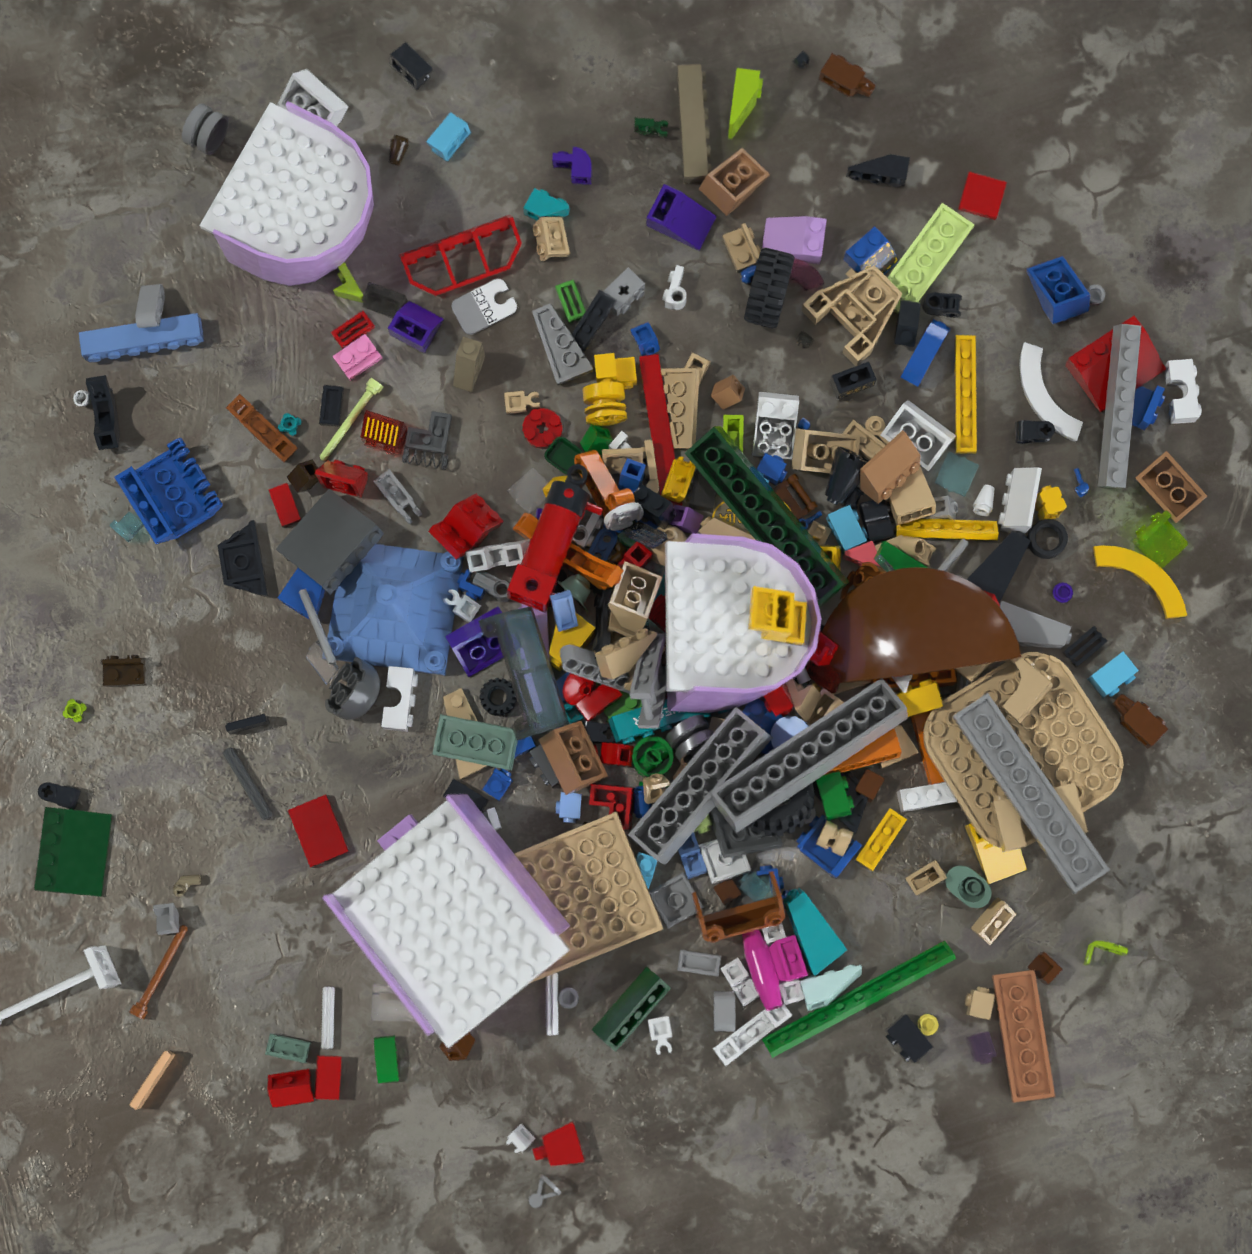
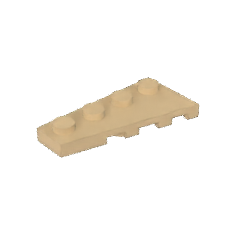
[661,368,700,449]
[443,688,488,780]

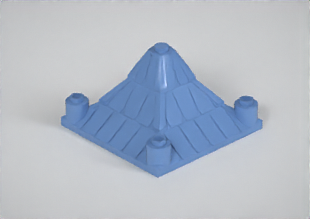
[324,544,464,676]

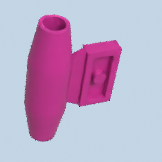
[742,929,808,1011]

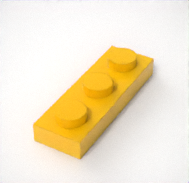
[855,808,907,871]

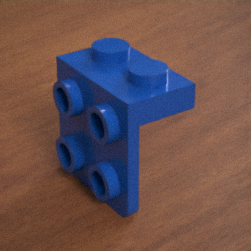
[1132,385,1165,431]

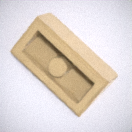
[971,898,1017,945]

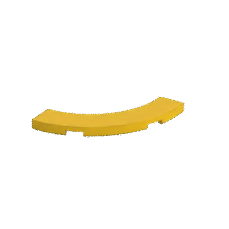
[1093,545,1187,619]

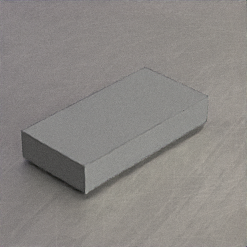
[677,950,721,977]

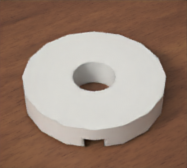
[604,502,644,531]

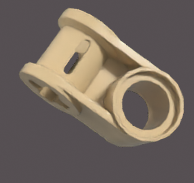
[899,536,936,568]

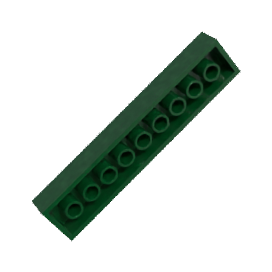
[685,426,850,608]

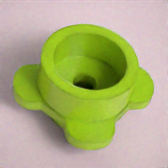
[63,699,87,722]

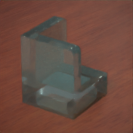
[109,512,144,543]

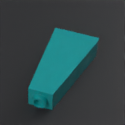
[783,888,847,976]

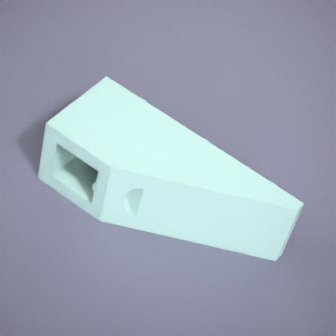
[800,965,862,1011]

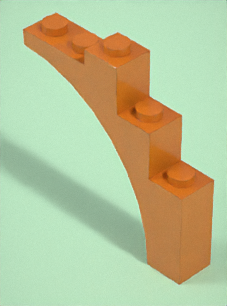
[513,513,624,590]

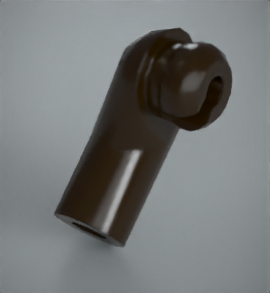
[606,542,628,565]

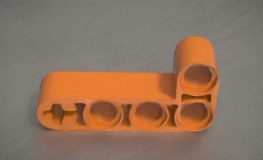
[574,450,635,518]

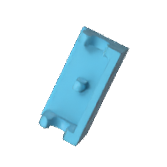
[426,112,471,162]

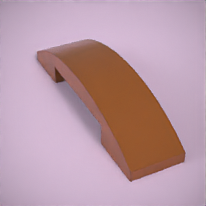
[226,394,298,463]

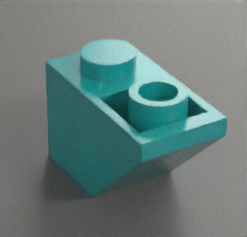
[523,188,570,221]

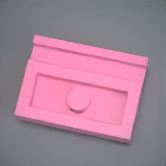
[333,334,382,381]

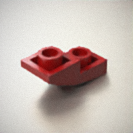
[576,684,622,722]

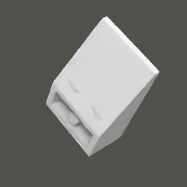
[752,392,799,460]

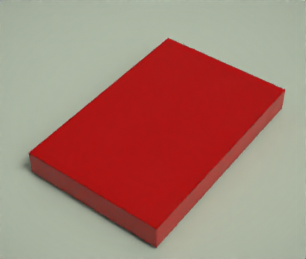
[288,794,349,868]

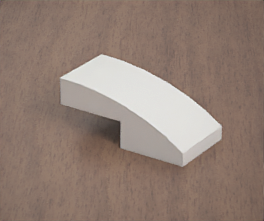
[720,958,759,1007]

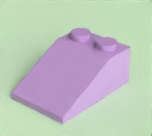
[762,216,827,265]

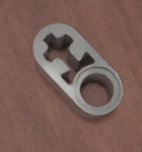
[714,991,736,1032]

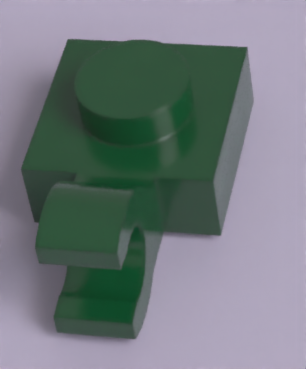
[634,117,668,138]

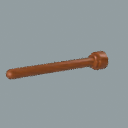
[129,925,188,1020]

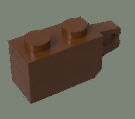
[819,53,876,97]
[1112,694,1168,749]

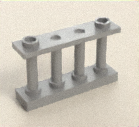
[629,634,667,728]

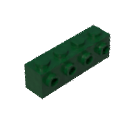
[592,967,671,1052]

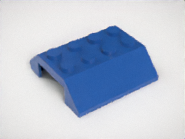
[115,438,223,544]

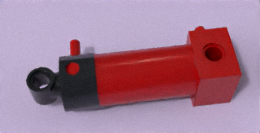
[507,464,604,613]

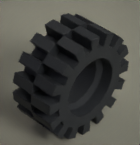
[479,678,517,716]

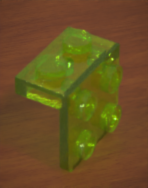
[1132,510,1188,568]

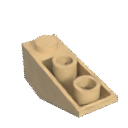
[595,629,657,679]

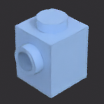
[556,792,582,823]

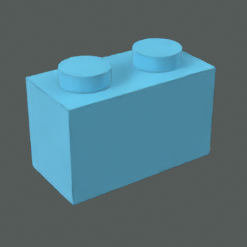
[826,505,868,555]
[1087,652,1139,698]

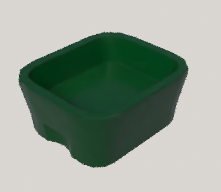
[544,436,584,475]

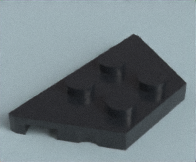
[217,520,268,597]
[813,771,868,835]

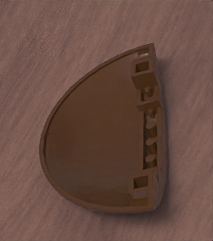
[815,567,1021,684]

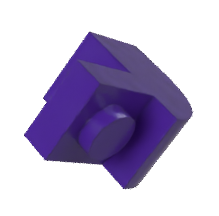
[552,147,592,185]

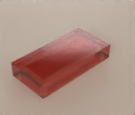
[806,660,842,694]

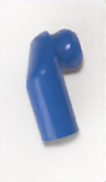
[741,265,756,283]

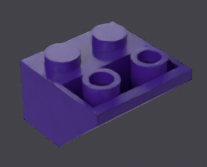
[388,301,444,354]

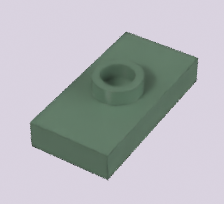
[265,1034,312,1063]

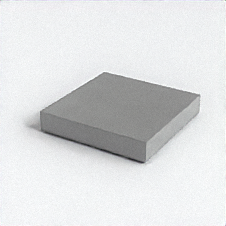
[649,872,704,929]

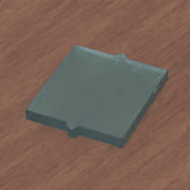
[935,452,979,497]

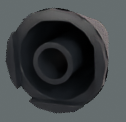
[825,446,869,505]

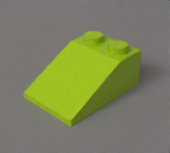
[728,68,763,139]

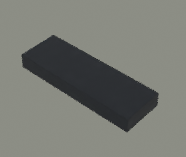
[571,290,617,351]

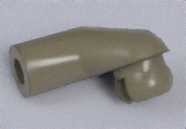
[173,874,202,897]

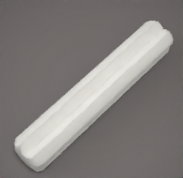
[546,973,558,1035]
[321,987,335,1049]

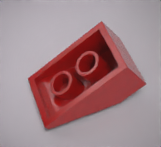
[315,460,368,498]

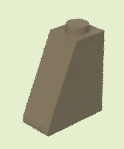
[453,337,485,393]

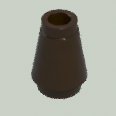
[389,135,409,166]

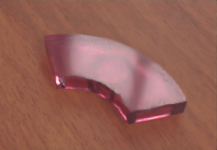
[790,259,824,291]

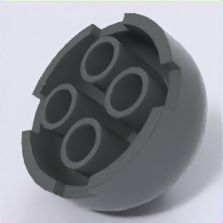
[325,657,380,720]

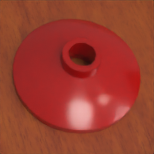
[563,673,596,706]

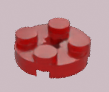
[522,408,563,449]

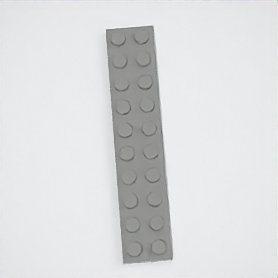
[952,693,1110,894]

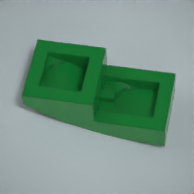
[374,1035,399,1083]

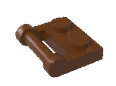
[773,474,818,520]

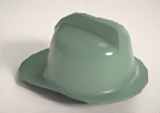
[557,574,591,613]
[945,865,992,908]

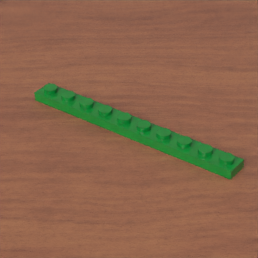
[762,941,956,1058]

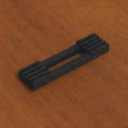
[593,588,611,659]

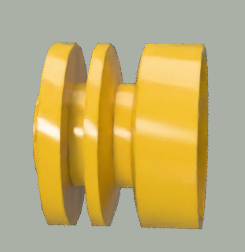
[582,382,628,426]

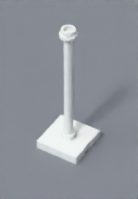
[0,946,121,1025]

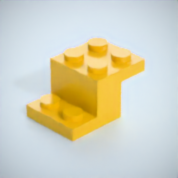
[748,586,807,645]

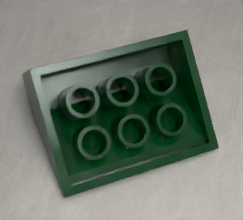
[34,807,112,897]

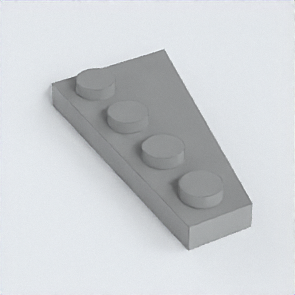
[532,304,595,385]

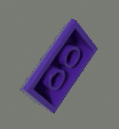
[445,606,521,677]

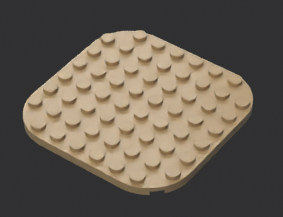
[923,652,1123,848]

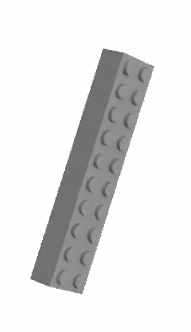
[711,678,907,833]

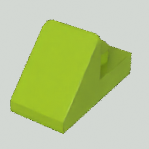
[333,262,365,303]
[723,415,744,452]

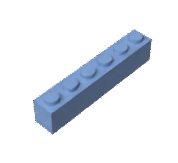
[79,313,204,362]

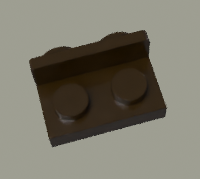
[100,655,145,687]

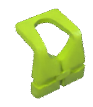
[1083,941,1128,966]

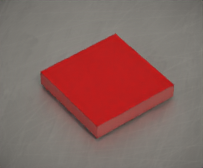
[958,172,1007,220]

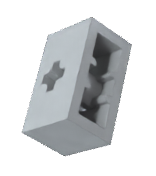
[604,268,645,316]

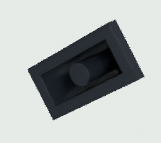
[894,299,921,347]

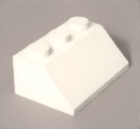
[278,69,348,126]
[881,400,956,471]
[998,467,1042,534]

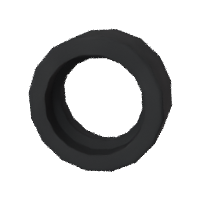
[1027,519,1068,559]

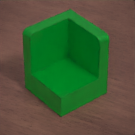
[580,424,613,458]

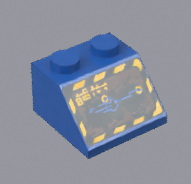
[843,227,899,275]

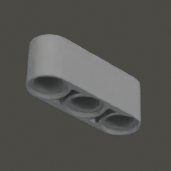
[135,284,165,328]

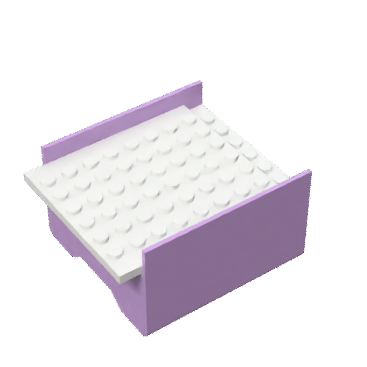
[323,794,570,1048]

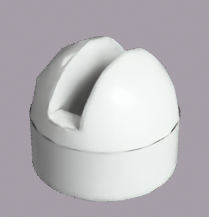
[73,390,91,406]

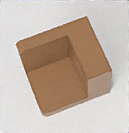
[711,375,745,409]

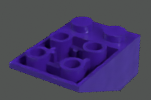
[646,184,717,251]

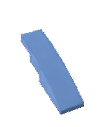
[678,832,708,879]

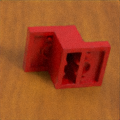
[428,494,504,560]

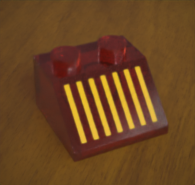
[360,410,408,455]

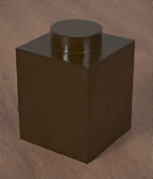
[287,459,319,493]

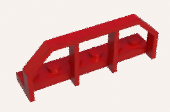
[399,214,522,296]

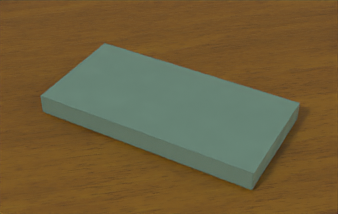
[432,714,520,770]

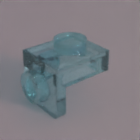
[739,871,771,902]

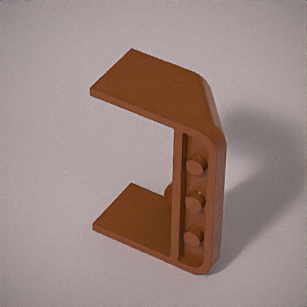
[692,871,785,942]

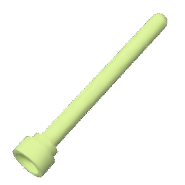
[320,378,383,461]

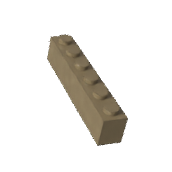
[677,64,712,184]

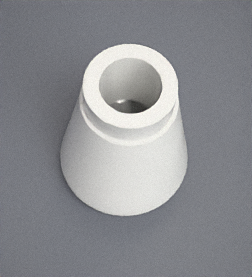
[973,485,995,516]

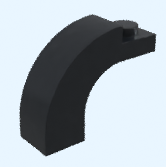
[85,375,120,450]

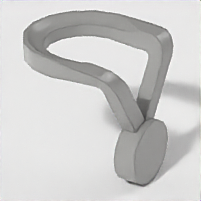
[529,1175,561,1208]

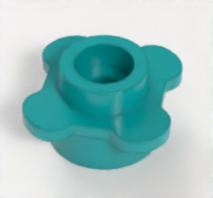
[278,413,302,436]

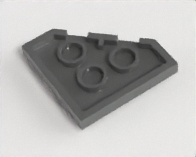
[709,806,783,858]

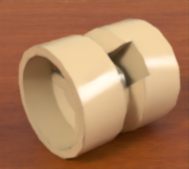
[816,820,854,857]

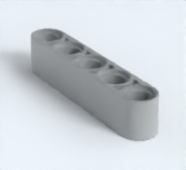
[560,645,630,693]

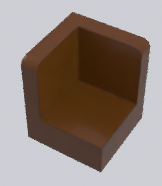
[855,769,885,803]
[1027,952,1063,985]
[439,1032,475,1061]

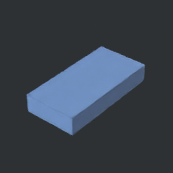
[550,590,578,632]

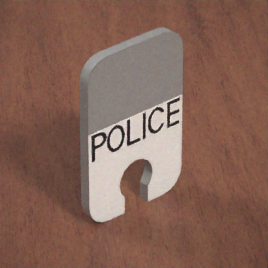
[451,279,517,335]

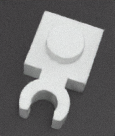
[443,589,481,623]
[648,1016,672,1055]

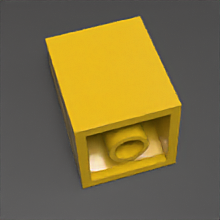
[549,613,596,672]

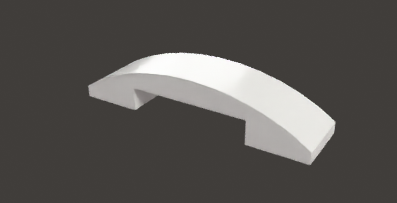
[762,922,805,1005]
[713,1002,792,1066]

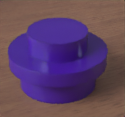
[1052,582,1073,603]

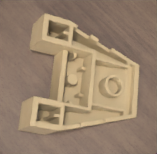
[802,265,902,366]

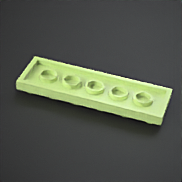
[887,203,975,314]

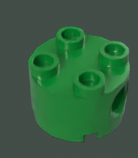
[632,736,674,778]

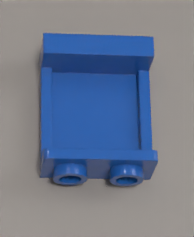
[796,814,862,879]

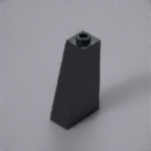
[966,531,1031,603]

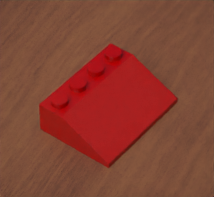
[1065,315,1166,413]

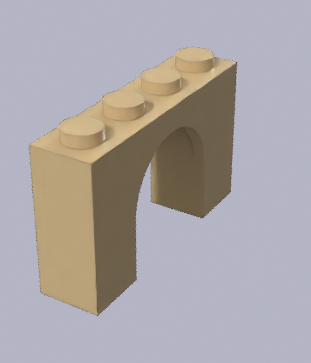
[955,657,1053,723]
[990,780,1088,853]

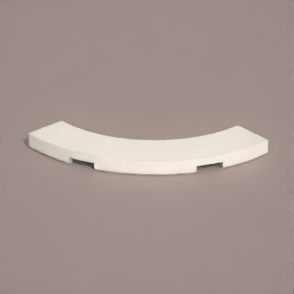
[1019,342,1083,442]

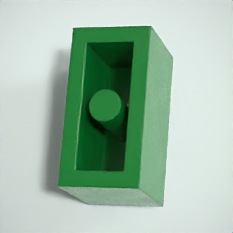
[816,771,854,821]

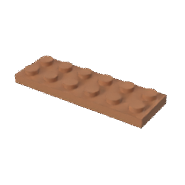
[992,970,1055,1103]

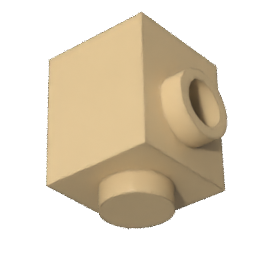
[965,987,995,1020]

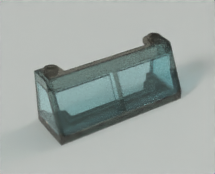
[478,606,569,741]

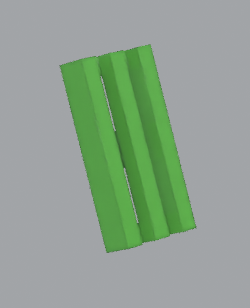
[555,279,586,324]

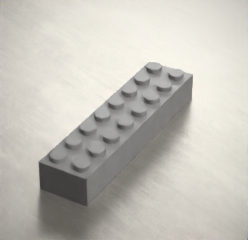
[628,707,772,865]

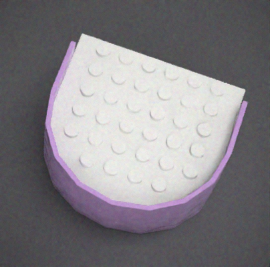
[199,101,374,286]
[665,534,821,713]

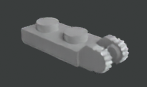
[373,469,422,524]

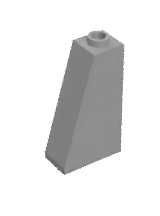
[999,601,1072,649]

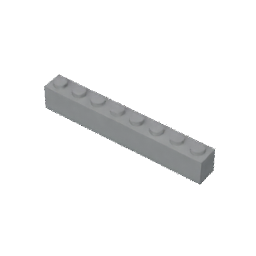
[1098,324,1141,489]

